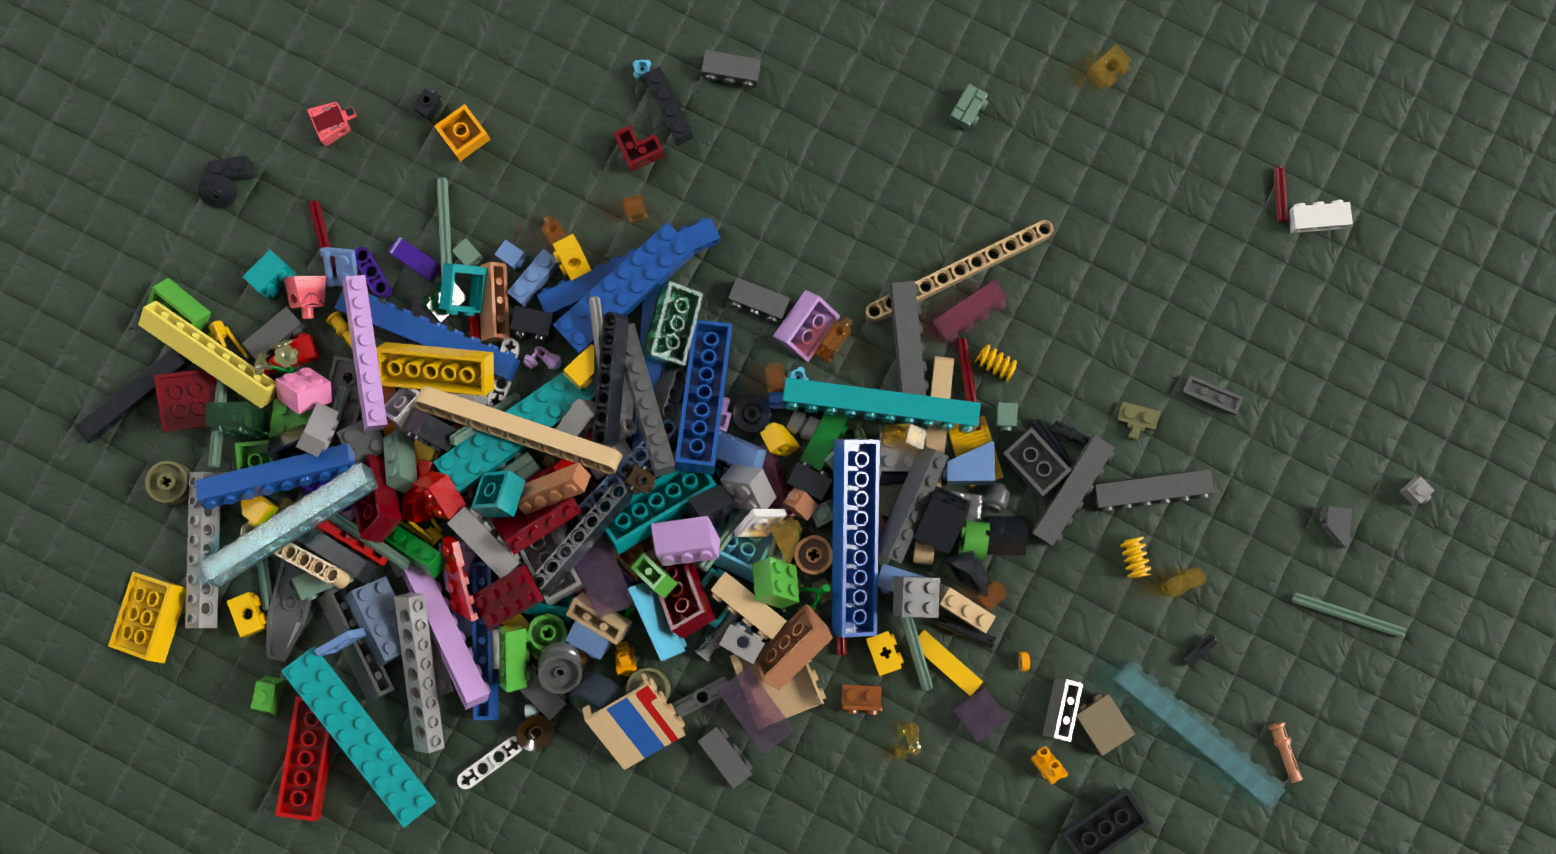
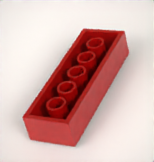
[275,696,334,821]

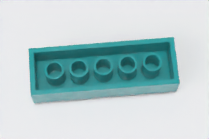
[604,469,717,554]

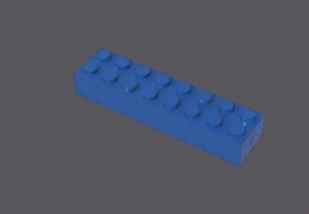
[553,222,694,355]
[675,319,732,474]

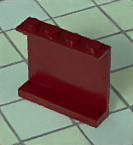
[490,466,582,555]

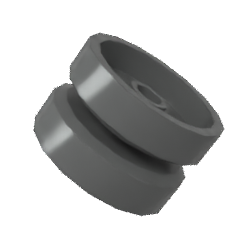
[538,642,582,694]

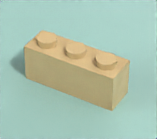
[939,584,996,633]
[566,592,632,645]

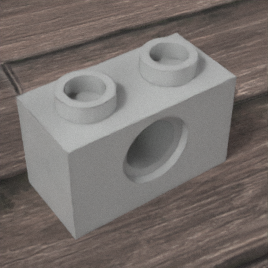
[719,623,765,664]

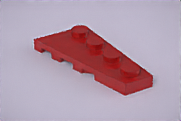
[314,514,388,566]
[442,536,479,621]

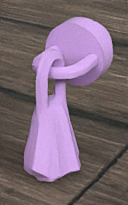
[523,346,562,370]

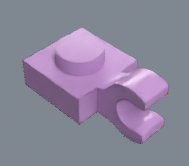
[720,397,732,432]

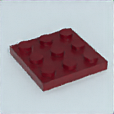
[154,369,216,433]

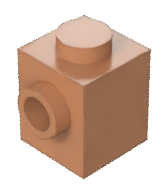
[783,487,819,521]

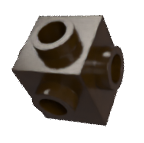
[622,464,656,495]

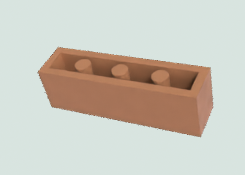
[480,262,510,342]
[517,462,591,515]

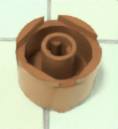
[794,535,833,576]

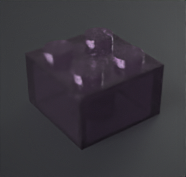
[952,687,1009,743]

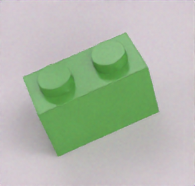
[631,553,678,598]

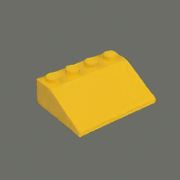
[108,572,186,663]

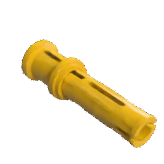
[326,311,352,348]

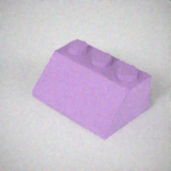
[773,290,840,362]
[651,516,720,566]

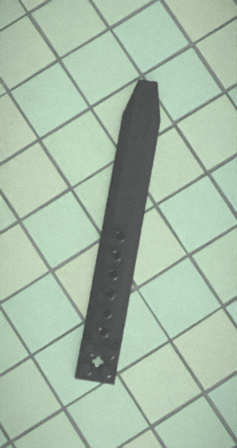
[266,355,361,662]

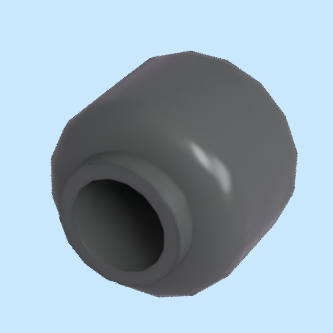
[983,483,1010,513]

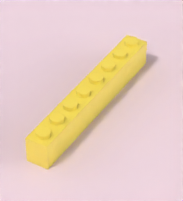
[138,301,276,408]

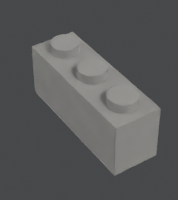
[296,402,339,457]

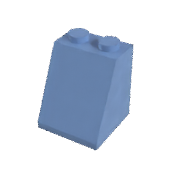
[943,442,995,485]

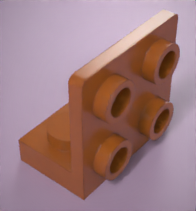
[841,685,882,715]

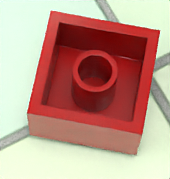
[412,470,467,520]

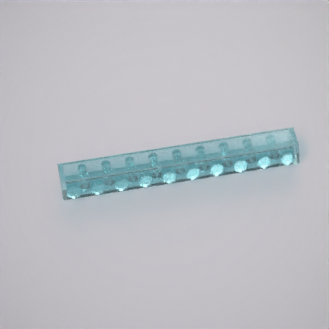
[200,462,379,588]
[1112,661,1285,808]

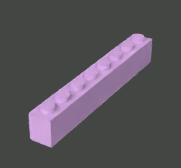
[343,275,387,432]
[402,564,491,709]

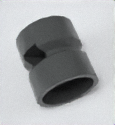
[786,409,820,442]

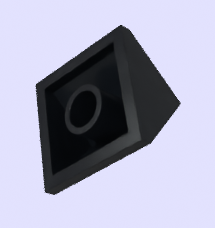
[987,516,1028,556]
[945,551,989,598]

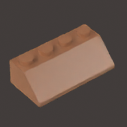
[755,604,833,691]

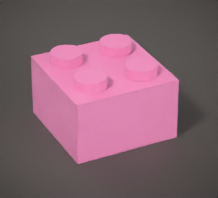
[276,367,332,414]

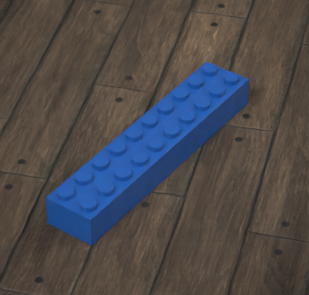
[831,439,880,637]

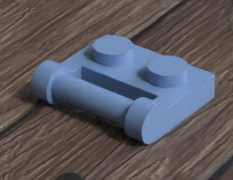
[320,247,358,287]

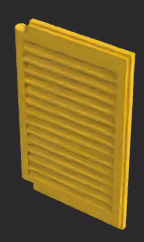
[948,415,1004,487]

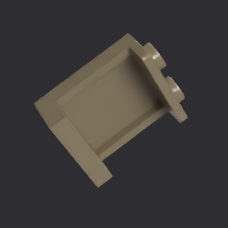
[1076,693,1135,756]

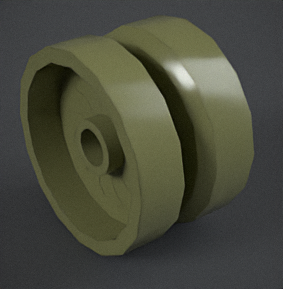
[145,461,192,505]
[626,667,671,700]

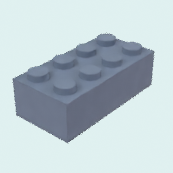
[345,576,402,667]

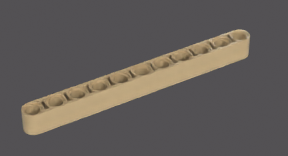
[865,220,1053,323]
[913,356,954,565]
[414,386,622,475]

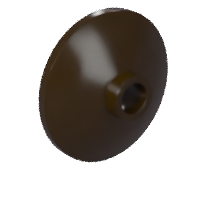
[516,714,554,751]

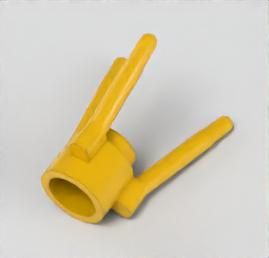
[208,321,249,358]
[400,517,443,546]

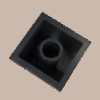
[913,486,971,554]

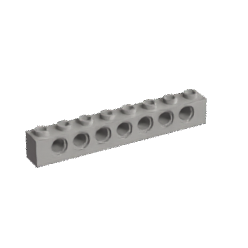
[185,472,221,628]
[394,593,445,753]

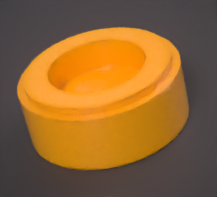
[1018,652,1030,672]

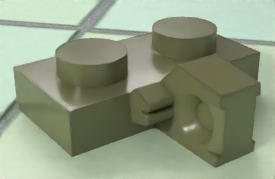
[1117,402,1160,440]

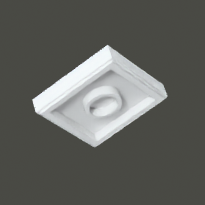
[734,509,787,537]

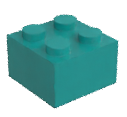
[243,250,296,300]
[471,471,525,518]

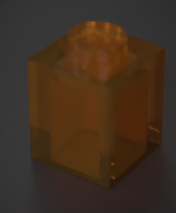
[623,194,648,222]
[765,363,786,393]
[976,581,1007,611]

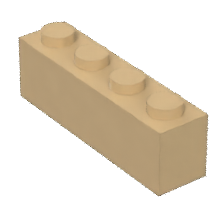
[710,572,787,640]

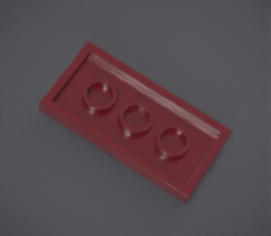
[473,565,544,631]

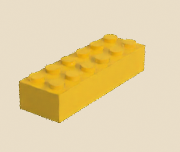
[376,342,494,396]

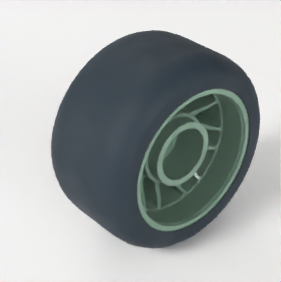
[569,671,627,717]

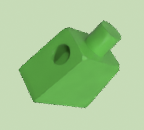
[251,676,285,716]

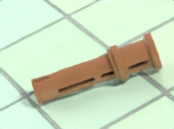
[1268,721,1303,783]

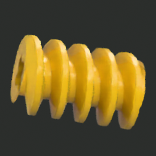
[974,344,1017,383]
[1120,536,1152,579]

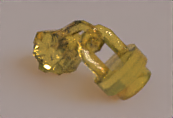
[894,721,920,761]

